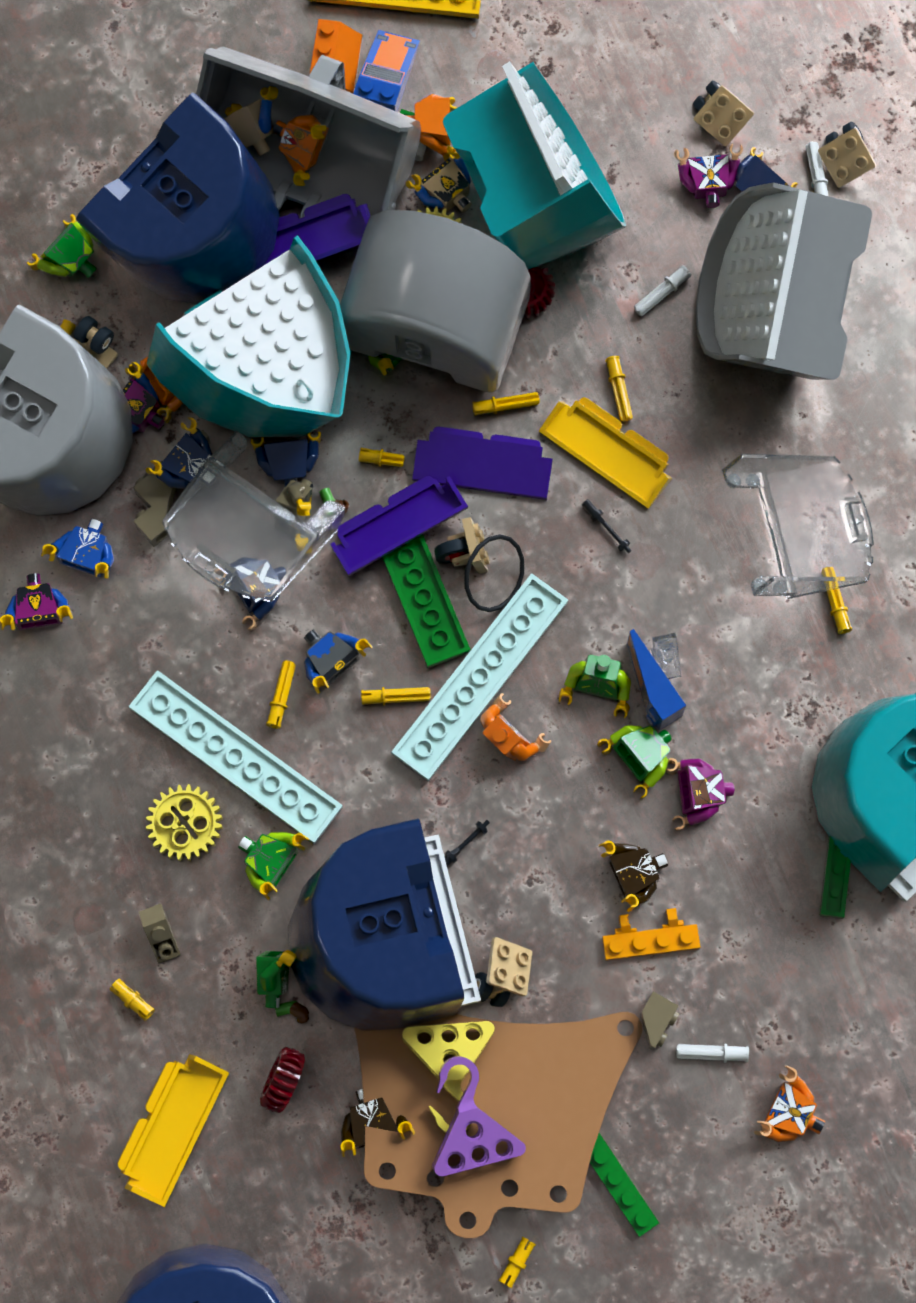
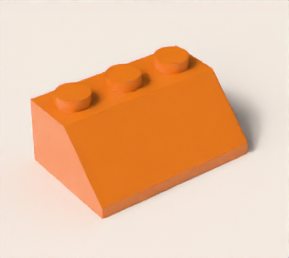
[309,19,362,93]

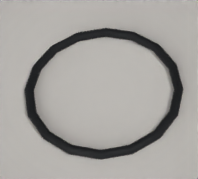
[464,534,524,612]

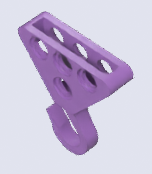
[432,1056,526,1176]

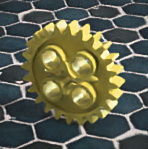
[146,784,223,861]

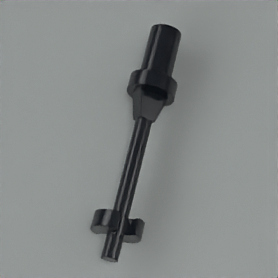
[582,499,632,554]
[444,820,490,867]

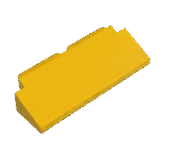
[539,397,672,509]
[117,1054,229,1207]

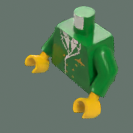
[256,950,296,1008]

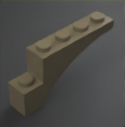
[133,430,211,547]

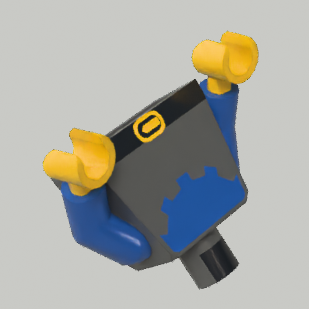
[304,629,372,694]

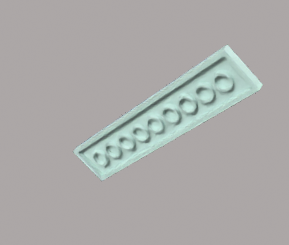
[391,573,568,782]
[128,670,343,844]

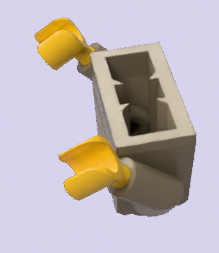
[275,479,314,552]

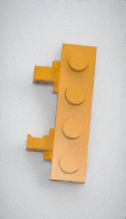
[602,908,701,961]

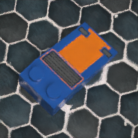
[353,30,420,112]
[627,629,686,731]

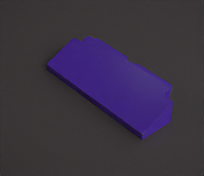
[265,194,370,265]
[412,426,553,500]
[330,476,468,576]

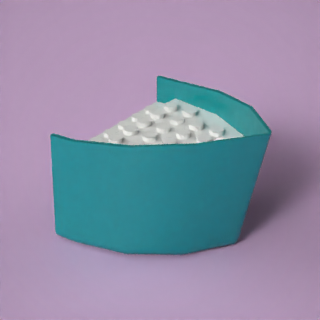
[146,235,351,437]

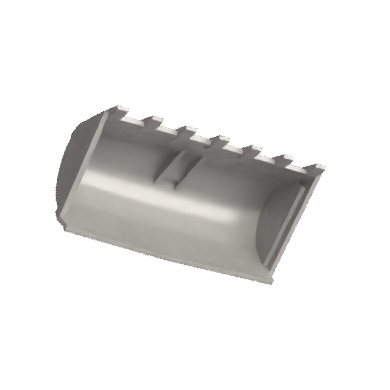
[196,47,421,218]

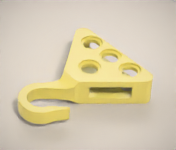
[402,1021,495,1133]

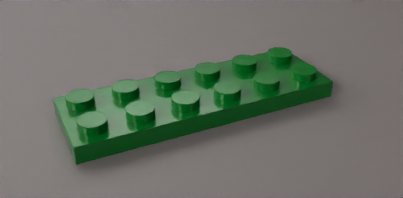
[382,534,471,668]

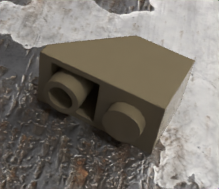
[139,903,181,964]
[640,991,679,1050]

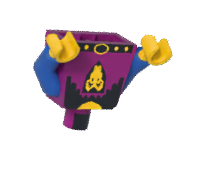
[123,362,165,433]
[0,573,73,630]

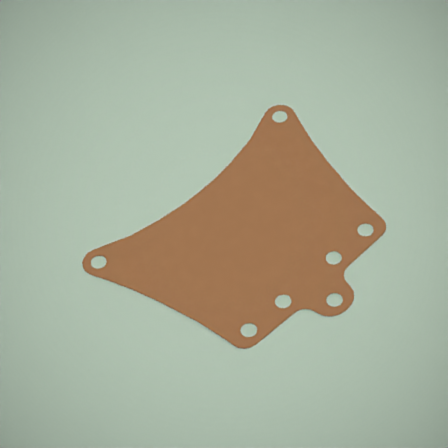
[354,1012,643,1238]

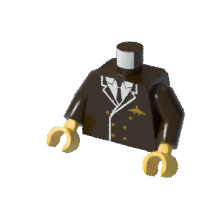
[599,840,668,912]
[340,1089,415,1157]

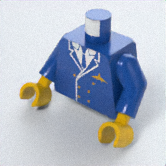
[41,519,114,579]

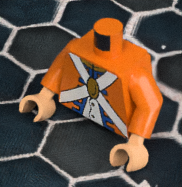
[480,693,551,761]
[754,1065,825,1142]

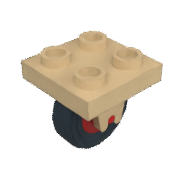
[434,517,490,574]

